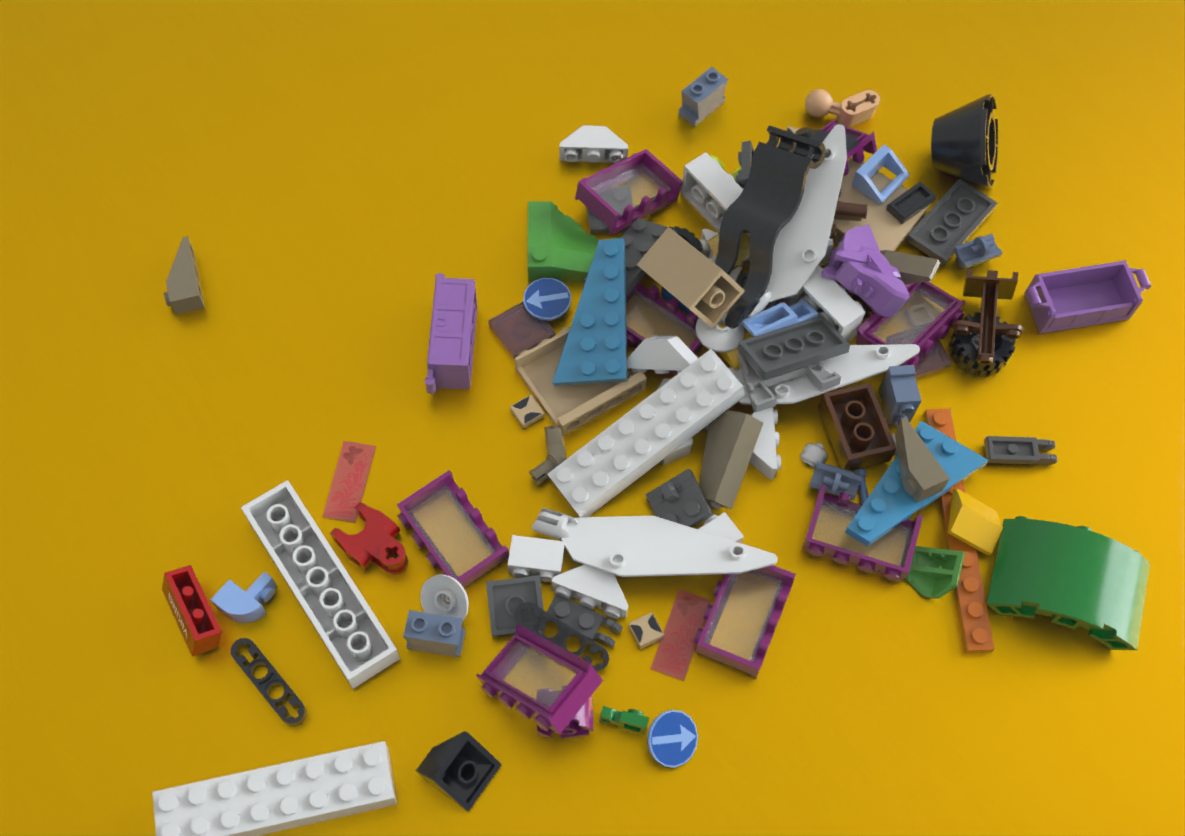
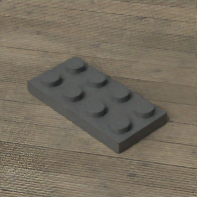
[906,178,998,266]
[583,218,676,297]
[737,315,850,380]

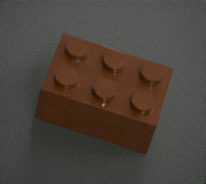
[818,383,897,471]

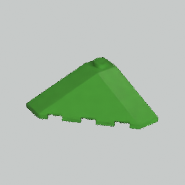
[528,201,599,282]

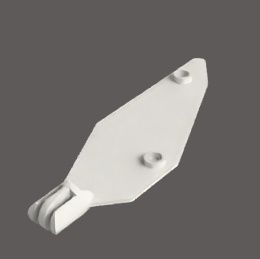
[742,124,847,321]
[728,344,920,404]
[532,507,777,577]

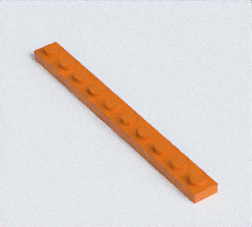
[924,409,994,653]

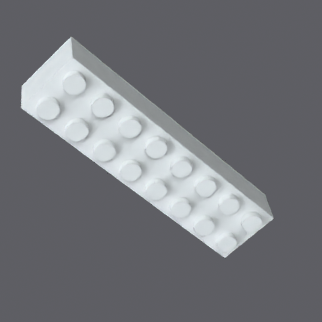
[548,349,745,517]
[241,480,400,689]
[153,741,397,836]

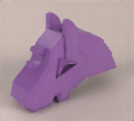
[821,225,910,318]

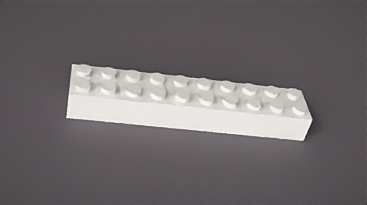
[681,152,865,342]

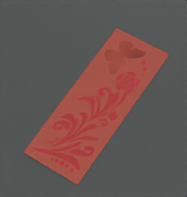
[323,441,376,523]
[651,589,712,681]

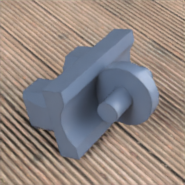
[953,234,1003,269]
[809,461,862,500]

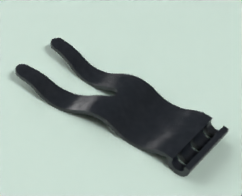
[715,125,826,329]

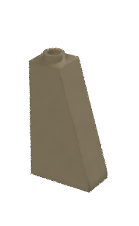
[699,410,763,511]

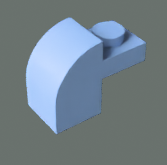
[211,572,277,623]

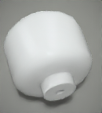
[800,442,828,468]

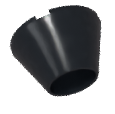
[931,94,998,188]

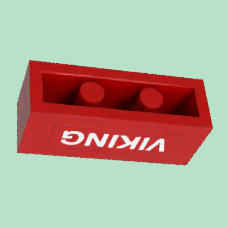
[162,565,222,657]

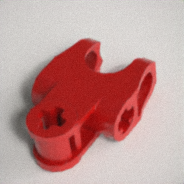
[330,502,408,575]

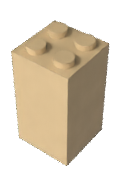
[637,227,745,329]

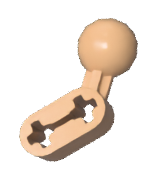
[805,89,880,127]

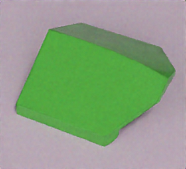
[905,546,965,599]

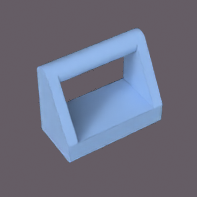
[851,145,910,205]

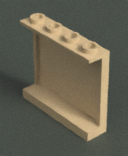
[832,157,929,251]
[515,327,647,436]

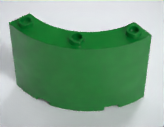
[987,516,1150,650]

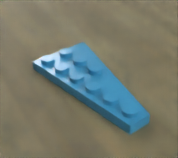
[552,238,628,386]
[845,421,988,547]

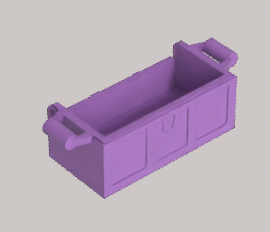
[1024,260,1151,334]
[425,273,477,394]

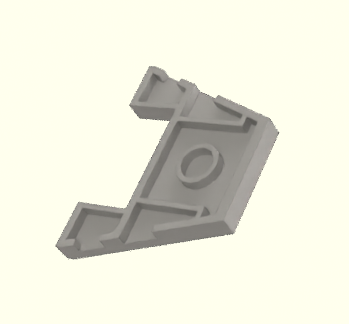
[737,351,841,413]

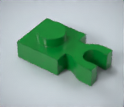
[599,706,649,735]

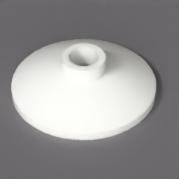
[695,310,744,353]
[420,575,469,620]

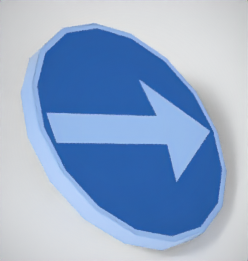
[524,278,571,321]
[647,710,698,767]

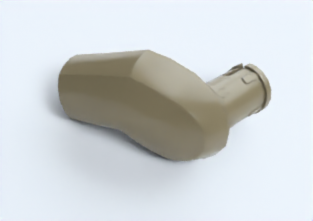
[529,425,567,485]

